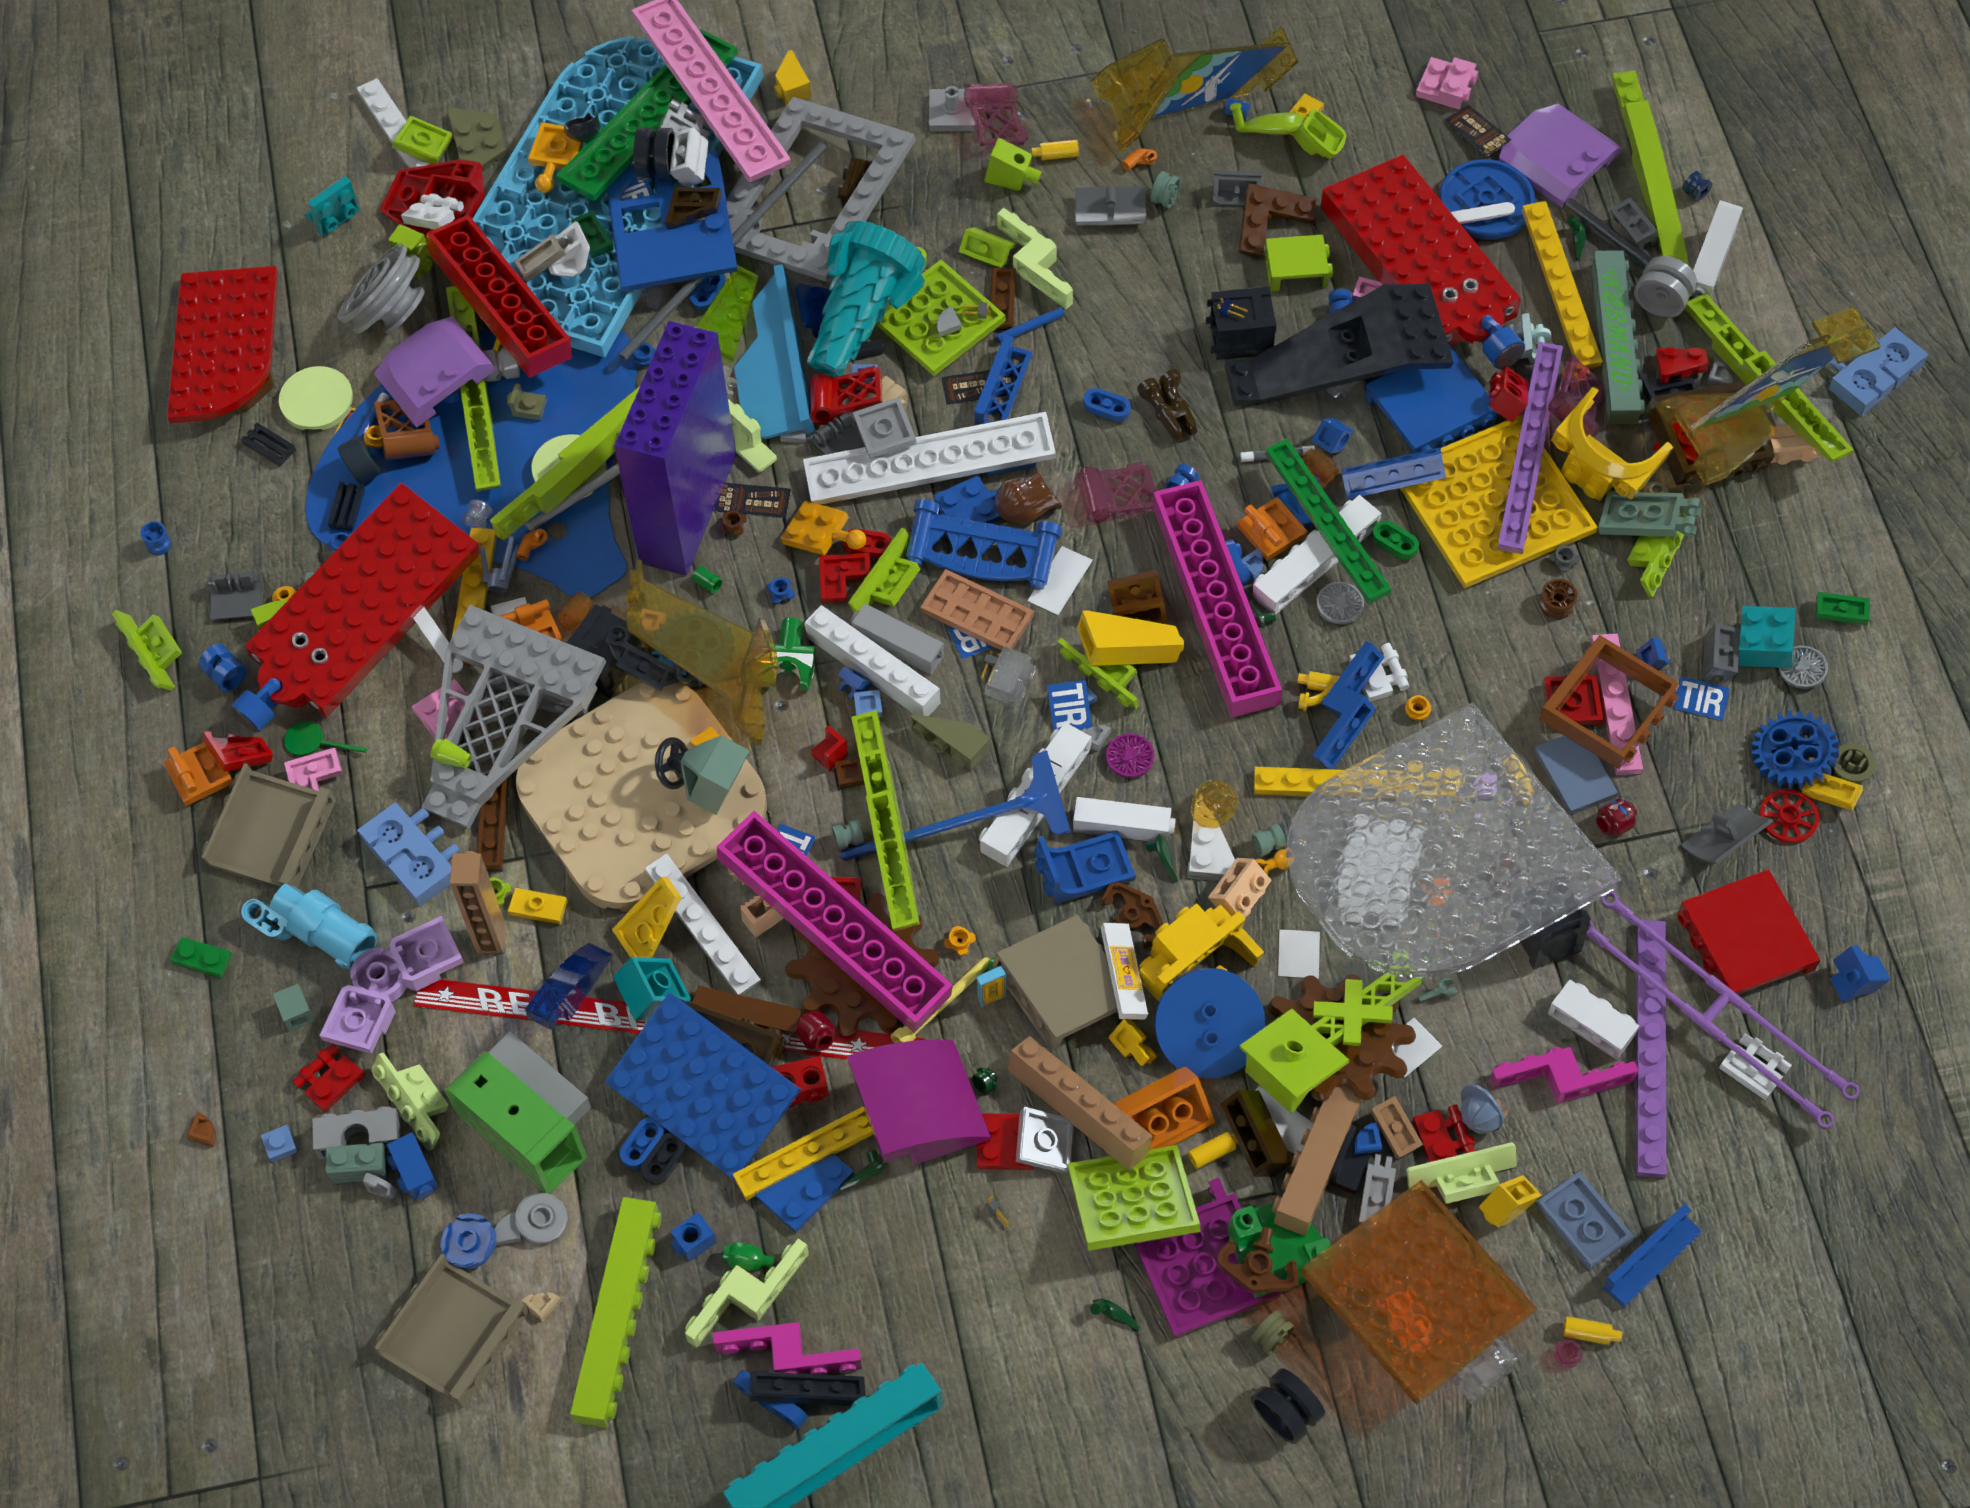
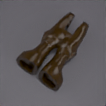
[1137,369,1197,441]

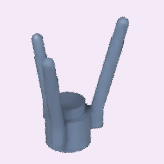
[480,536,520,593]

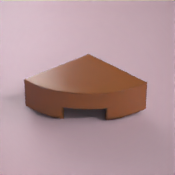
[186,1112,216,1147]

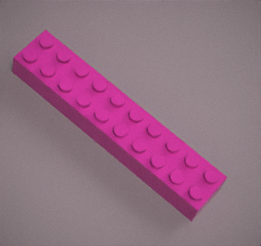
[1153,480,1282,718]
[716,811,953,1033]

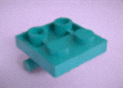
[305,176,360,237]

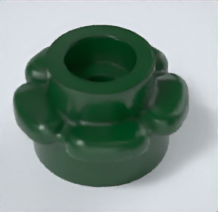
[972,1067,997,1094]

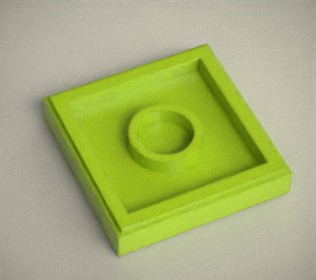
[392,116,453,164]

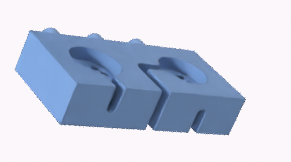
[1828,327,1928,417]
[357,802,460,907]

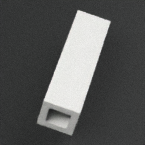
[1073,797,1176,843]

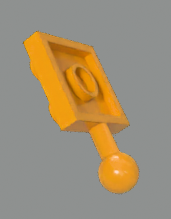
[528,122,585,193]
[780,501,866,555]

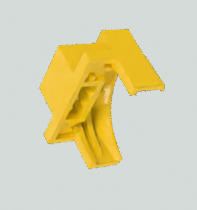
[1551,387,1673,502]
[1139,903,1264,1002]

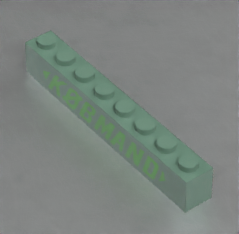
[1591,251,1645,424]

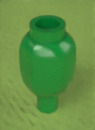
[722,1242,775,1271]

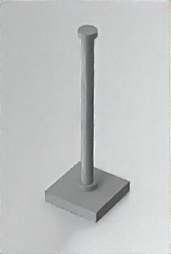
[524,463,620,532]

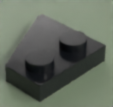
[1638,372,1699,402]

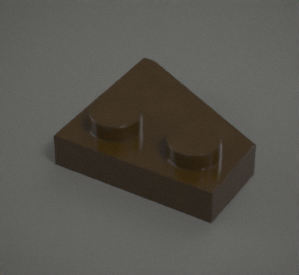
[665,187,722,229]

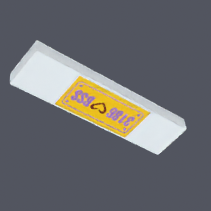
[1101,923,1148,1020]

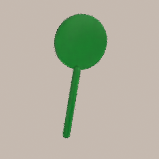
[284,721,367,756]

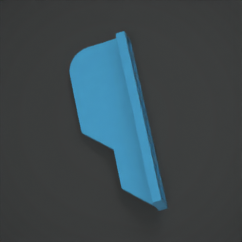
[734,264,815,439]

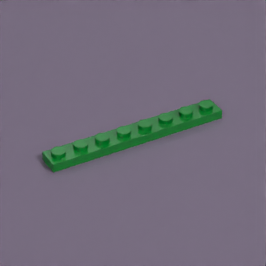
[1265,438,1391,605]

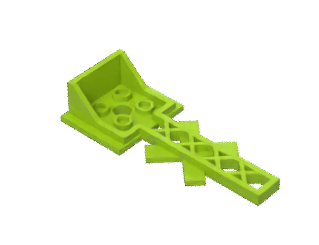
[1240,961,1422,1114]

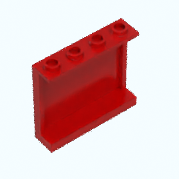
[1677,869,1820,1004]

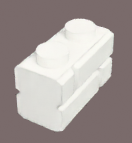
[670,128,708,187]

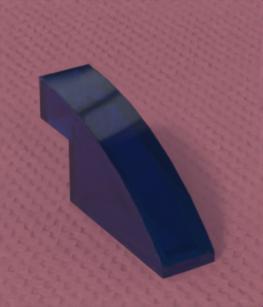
[525,942,613,1030]

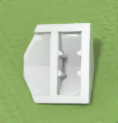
[548,222,590,277]

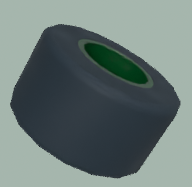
[338,436,381,484]

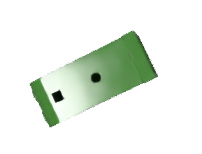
[445,1051,587,1194]

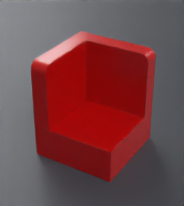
[811,725,848,772]

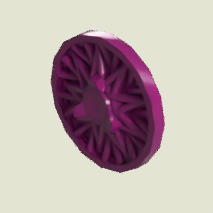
[1106,734,1154,778]

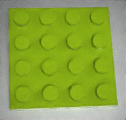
[876,260,1006,376]
[1068,1145,1200,1251]

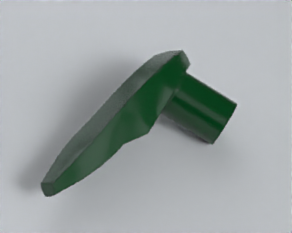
[1566,215,1586,259]
[1246,596,1276,628]
[1146,834,1178,882]
[840,1150,888,1190]
[1090,1299,1140,1332]

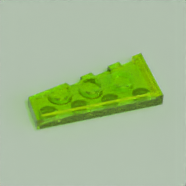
[696,265,758,362]

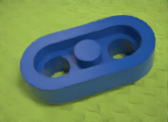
[690,274,726,312]
[1084,388,1131,422]
[1225,539,1250,586]
[620,1117,665,1170]

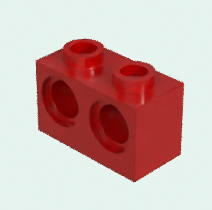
[1488,366,1529,422]
[772,1056,829,1108]

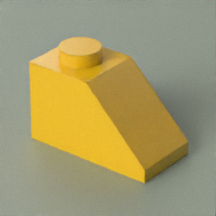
[774,50,811,106]
[1479,1175,1542,1228]

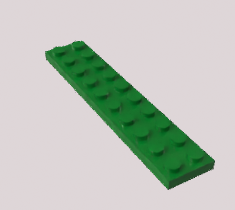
[556,29,738,201]

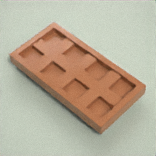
[920,569,1034,654]

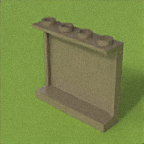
[202,763,337,888]
[993,915,1118,1051]
[374,1253,529,1408]

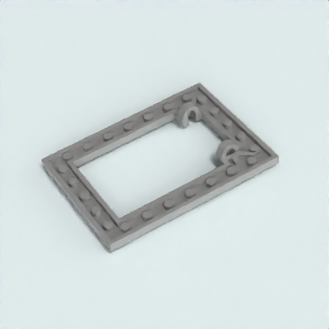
[726,97,916,282]

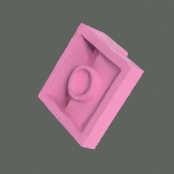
[1416,57,1479,110]
[411,679,484,739]

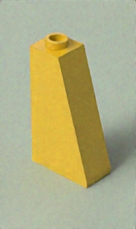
[1077,610,1184,666]

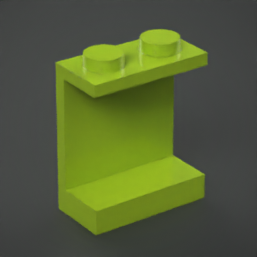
[1264,235,1333,292]

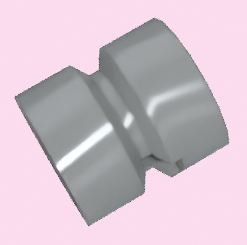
[482,348,520,382]

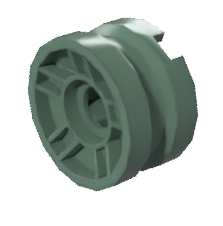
[1150,171,1181,209]

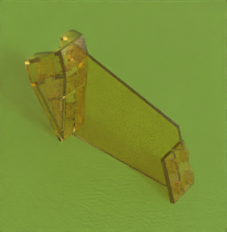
[626,560,779,745]

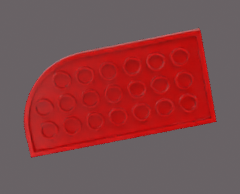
[167,266,278,424]

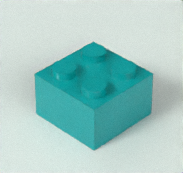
[1739,606,1796,668]

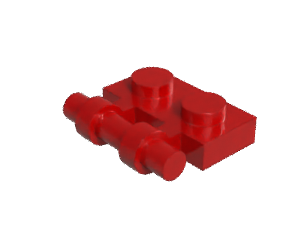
[292,1043,365,1113]
[1412,1104,1476,1163]

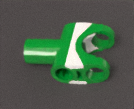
[761,617,816,691]

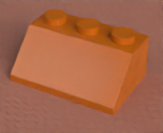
[1113,1066,1216,1150]

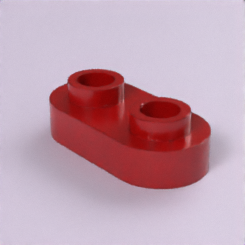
[842,529,892,559]

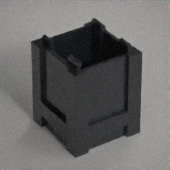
[1205,286,1277,360]
[566,604,644,698]
[1508,875,1591,970]

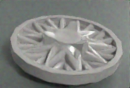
[1317,582,1364,624]
[1778,645,1828,689]
[515,1192,568,1244]

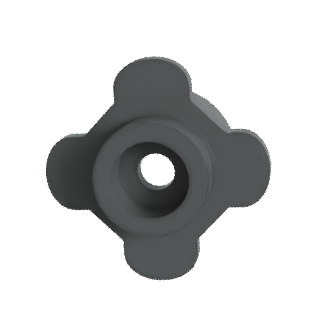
[1549,545,1580,572]

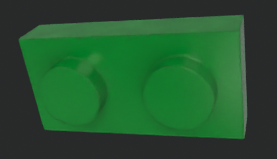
[1815,592,1870,625]
[171,937,233,979]

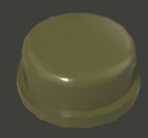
[1832,743,1876,784]

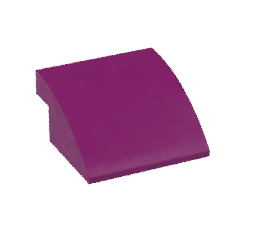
[847,1039,991,1166]

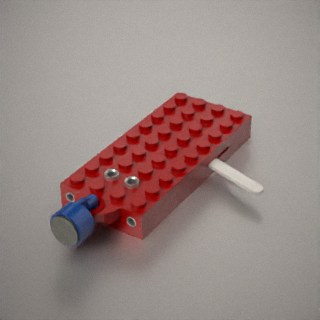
[1320,154,1525,369]
[230,482,480,733]

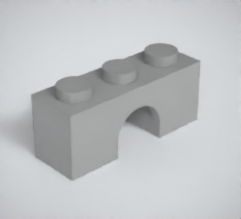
[312,1107,402,1160]

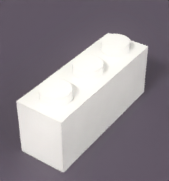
[1548,980,1639,1060]

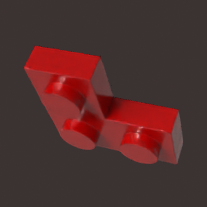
[819,553,871,604]

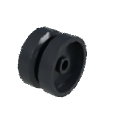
[633,127,675,180]
[1251,1368,1326,1444]

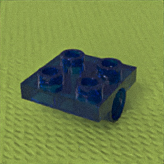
[795,283,832,338]

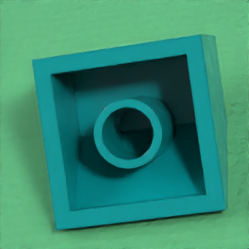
[613,957,692,1021]

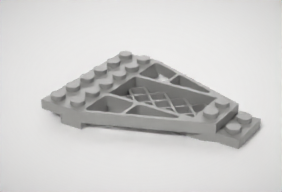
[422,605,606,829]

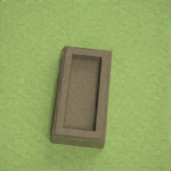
[514,234,566,282]

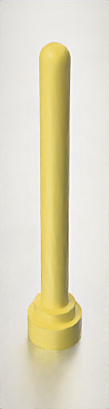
[891,957,990,1043]

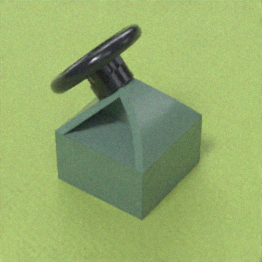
[655,735,750,815]

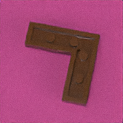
[1238,183,1317,258]

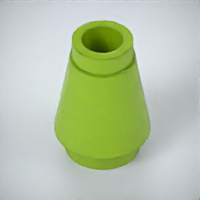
[430,738,472,769]

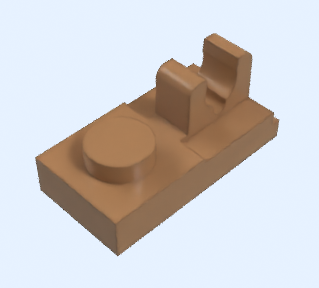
[1371,1096,1423,1159]

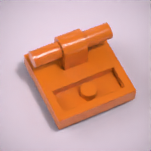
[1237,497,1308,561]
[500,599,563,642]
[163,742,233,806]

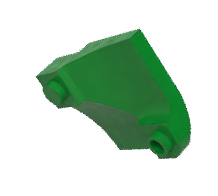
[1228,1203,1340,1298]

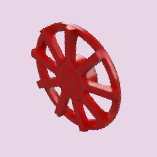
[1759,789,1819,844]

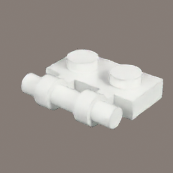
[401,194,463,229]
[1349,643,1410,702]
[1719,1033,1792,1100]

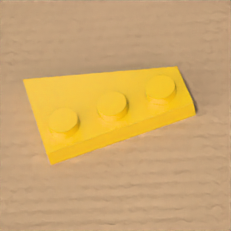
[612,877,682,958]

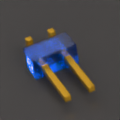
[1217,298,1248,318]

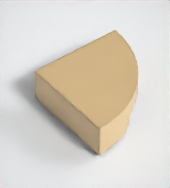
[521,1292,562,1322]

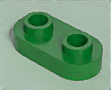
[1372,520,1419,560]

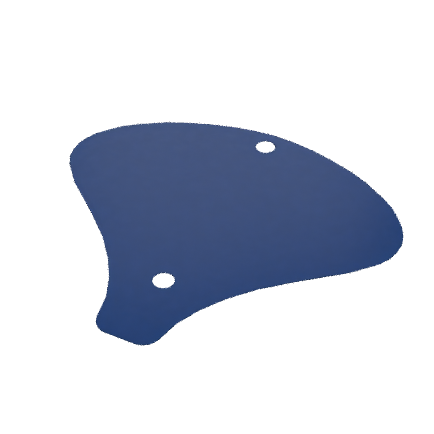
[305,329,638,600]

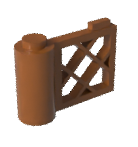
[374,400,440,461]

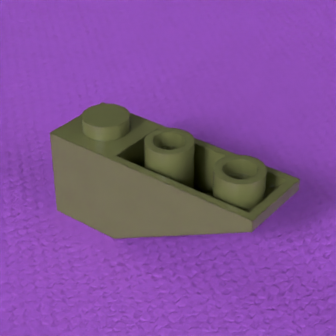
[910,714,991,772]

